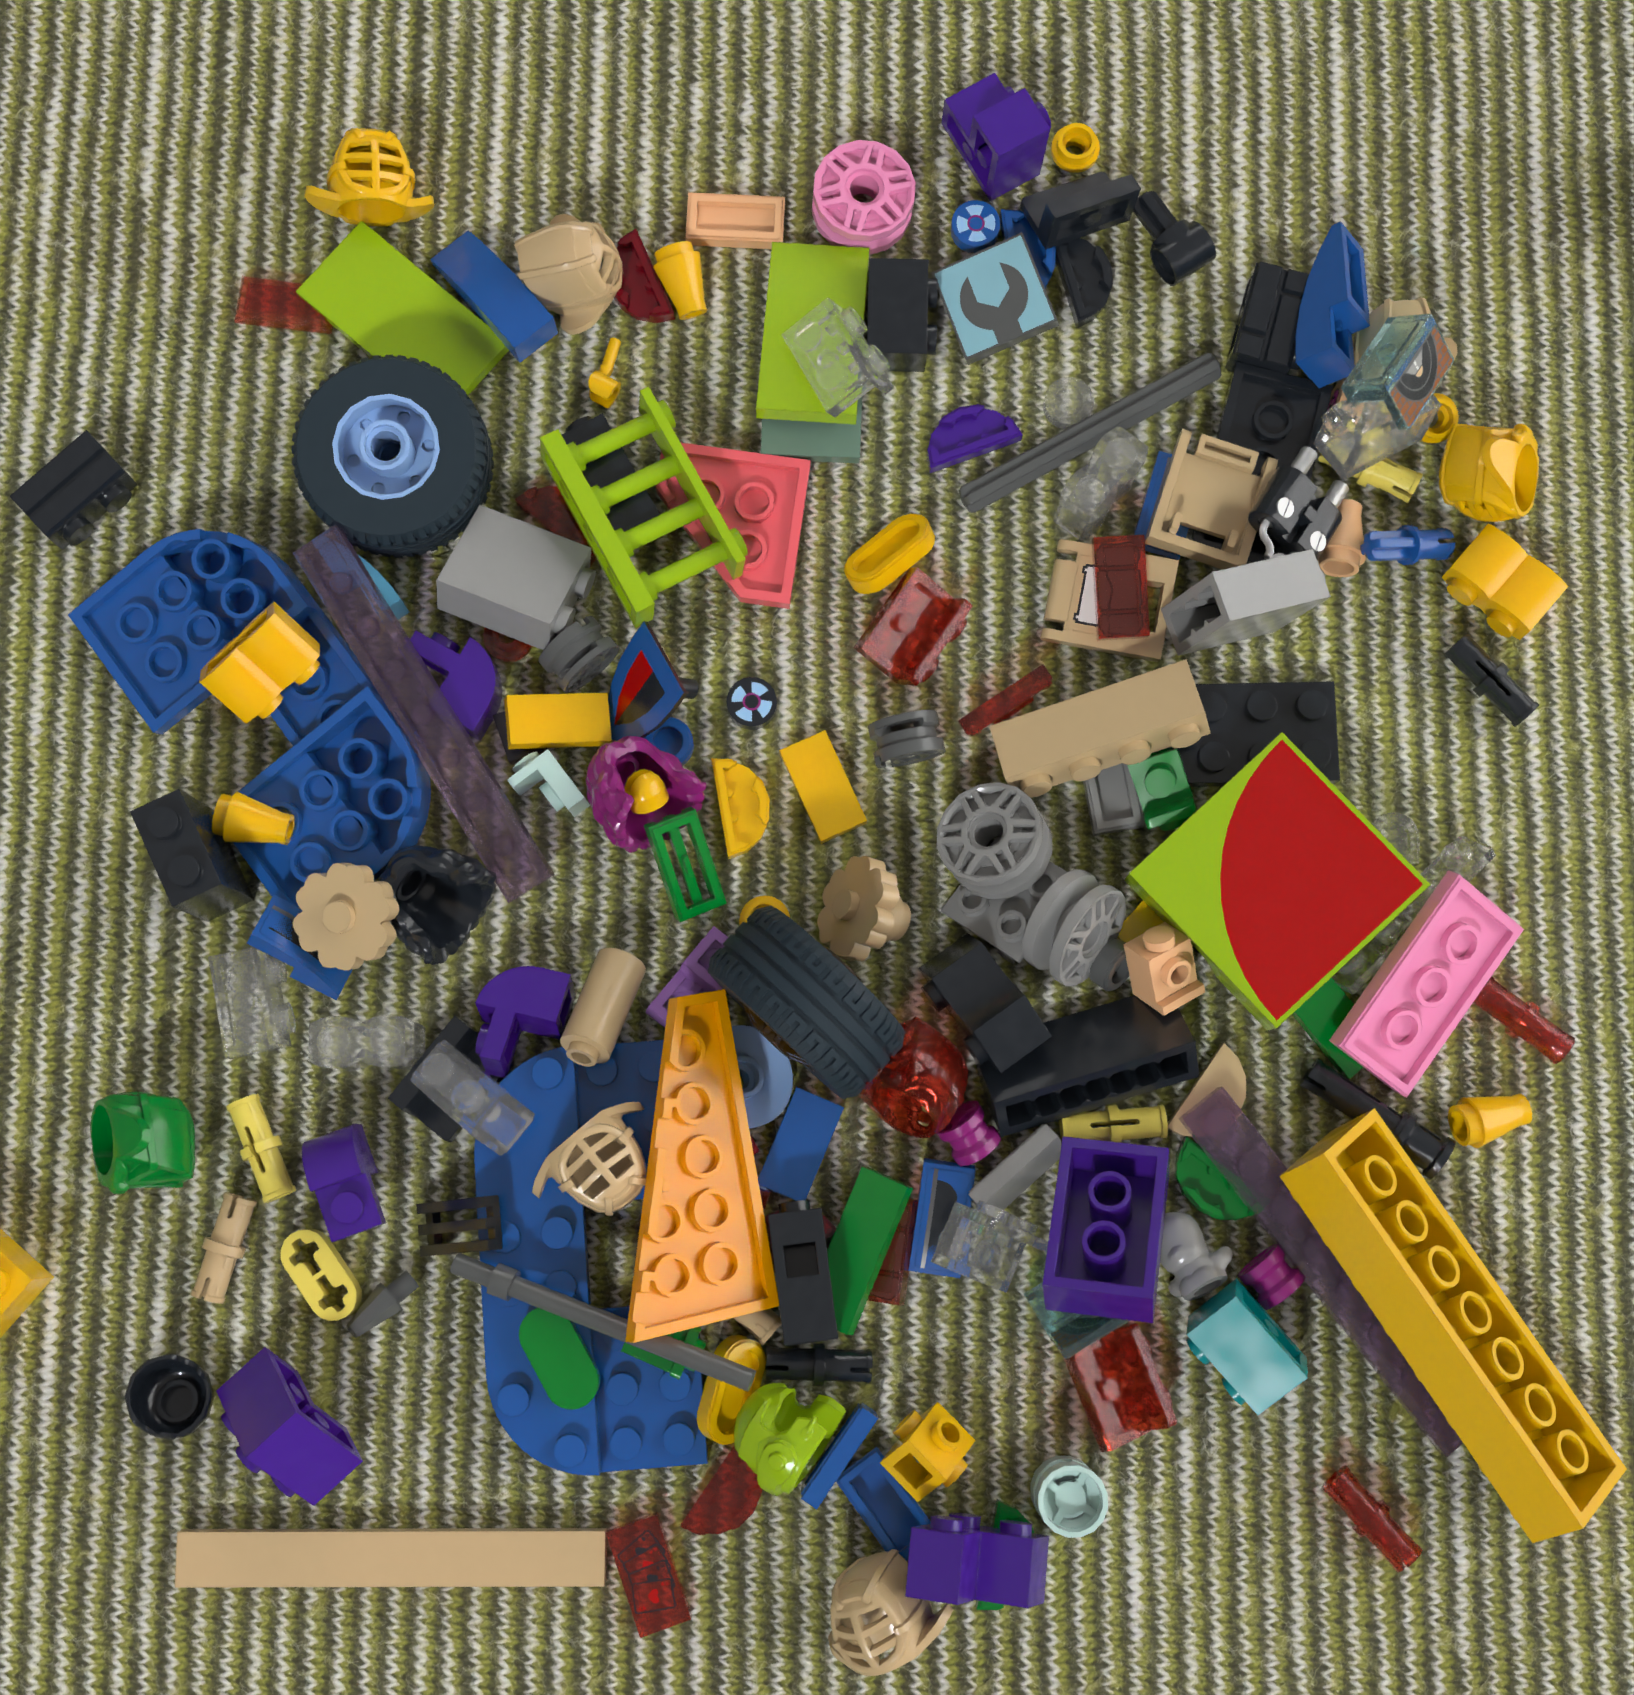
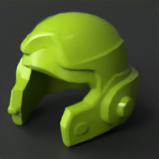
[734,1383,846,1496]

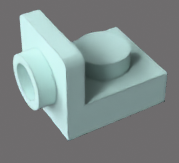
[507,749,590,817]

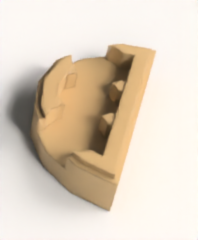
[1168,1043,1246,1137]

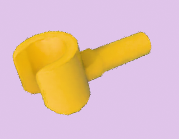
[588,338,621,409]

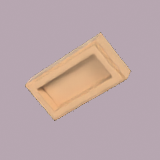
[686,192,785,249]

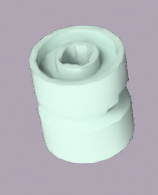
[1030,1455,1108,1538]

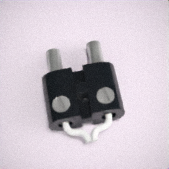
[1248,446,1349,561]

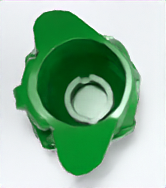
[90,1091,195,1195]

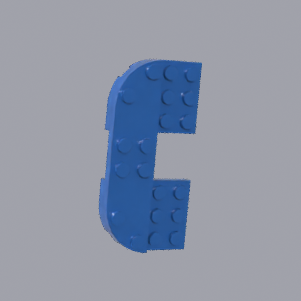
[68,529,431,909]
[474,1040,708,1476]

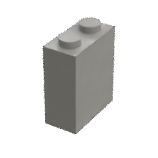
[436,505,596,650]
[1161,549,1331,656]

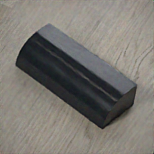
[974,995,1199,1137]

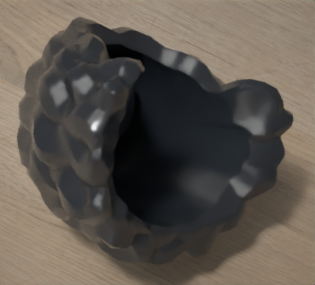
[378,845,497,965]

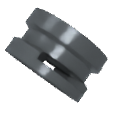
[539,616,619,693]
[868,710,946,768]

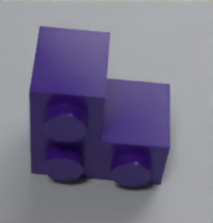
[942,73,1051,201]
[216,1347,363,1506]
[905,1513,1049,1608]

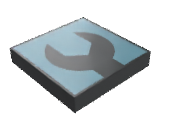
[931,232,1059,365]

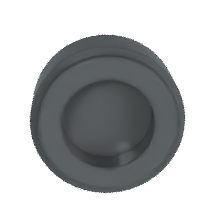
[1089,938,1129,991]

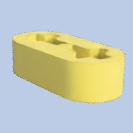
[281,1229,362,1321]

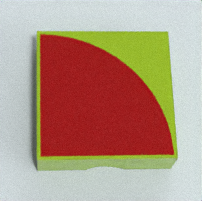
[1124,732,1431,1031]

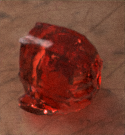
[858,1016,969,1138]

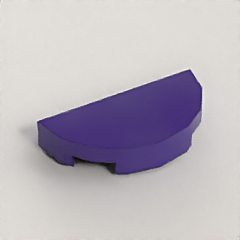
[927,404,1023,473]

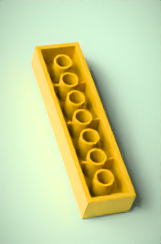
[1279,1108,1627,1544]

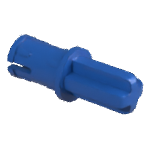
[1360,525,1455,565]

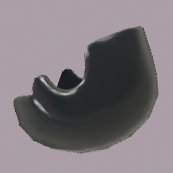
[124,1354,215,1440]

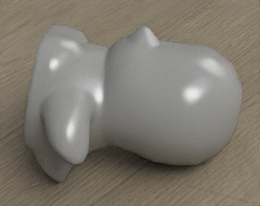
[1160,1212,1233,1301]

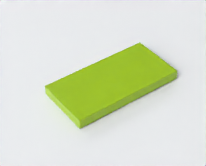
[296,221,509,395]
[756,242,869,425]

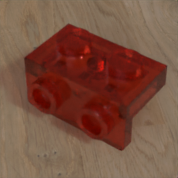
[853,567,973,686]
[1061,1323,1177,1452]

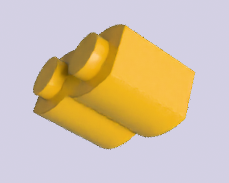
[1442,523,1568,640]
[199,602,320,724]

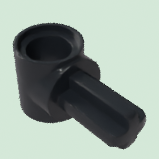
[1133,191,1216,286]

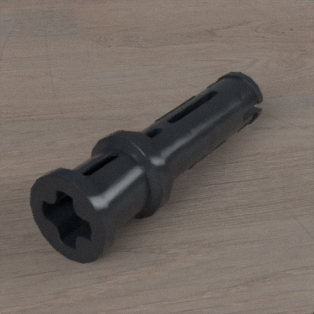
[1299,1058,1456,1180]

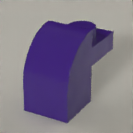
[405,631,503,741]
[475,966,576,1078]
[302,1123,386,1242]

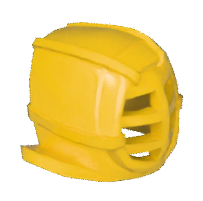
[304,128,434,227]
[1439,424,1539,522]

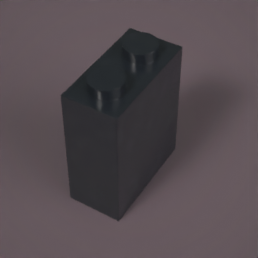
[130,789,254,922]

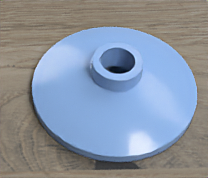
[732,1025,793,1129]

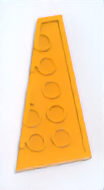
[625,989,779,1343]

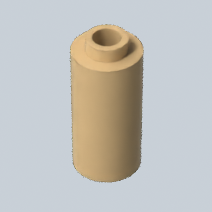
[560,948,646,1067]

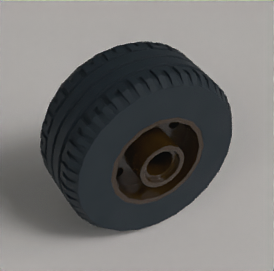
[708,906,905,1099]

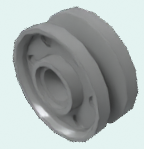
[937,782,1052,899]
[1022,869,1126,986]

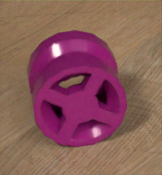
[935,1100,1001,1166]
[1237,1243,1306,1310]

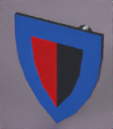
[608,621,699,741]

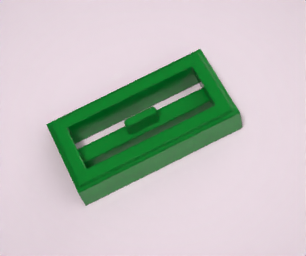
[644,807,727,922]

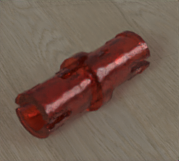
[1472,976,1575,1064]
[1321,1465,1423,1573]

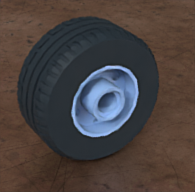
[291,354,494,558]

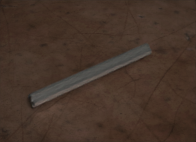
[959,353,1222,513]

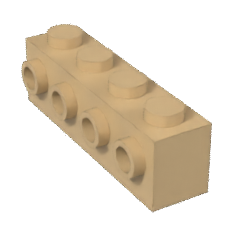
[989,659,1211,798]

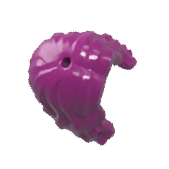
[585,736,707,853]

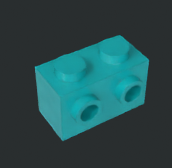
[1186,1278,1308,1415]

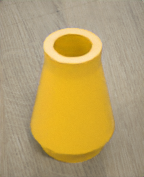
[653,241,708,320]
[212,792,295,845]
[1448,1094,1532,1148]

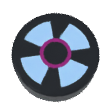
[726,677,777,730]

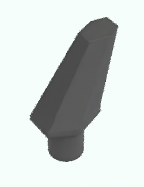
[346,1271,419,1338]

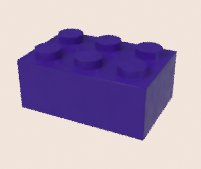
[1042,1136,1169,1323]

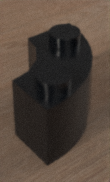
[918,933,1052,1073]

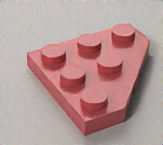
[655,442,811,609]

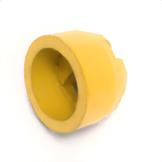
[624,769,669,814]

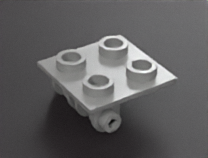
[941,835,1067,964]

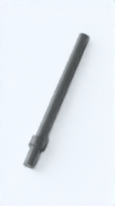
[450,1253,756,1392]

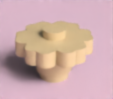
[817,856,911,962]
[293,863,399,971]

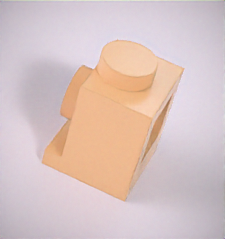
[1123,922,1205,1016]

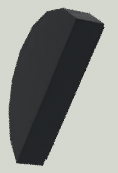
[1055,238,1113,329]

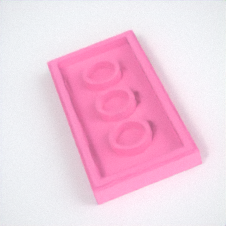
[1329,870,1524,1098]

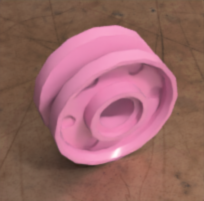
[812,140,916,255]

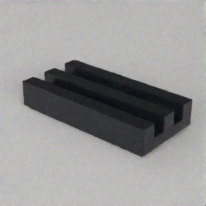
[416,1195,503,1257]

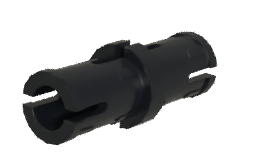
[1443,632,1539,727]
[765,1343,873,1387]

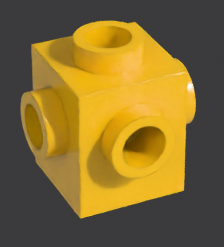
[880,1402,976,1502]

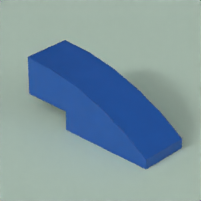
[1296,222,1370,388]
[430,230,558,363]

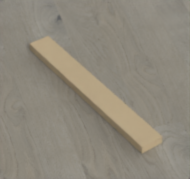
[175,1528,607,1588]

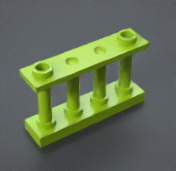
[540,387,748,628]

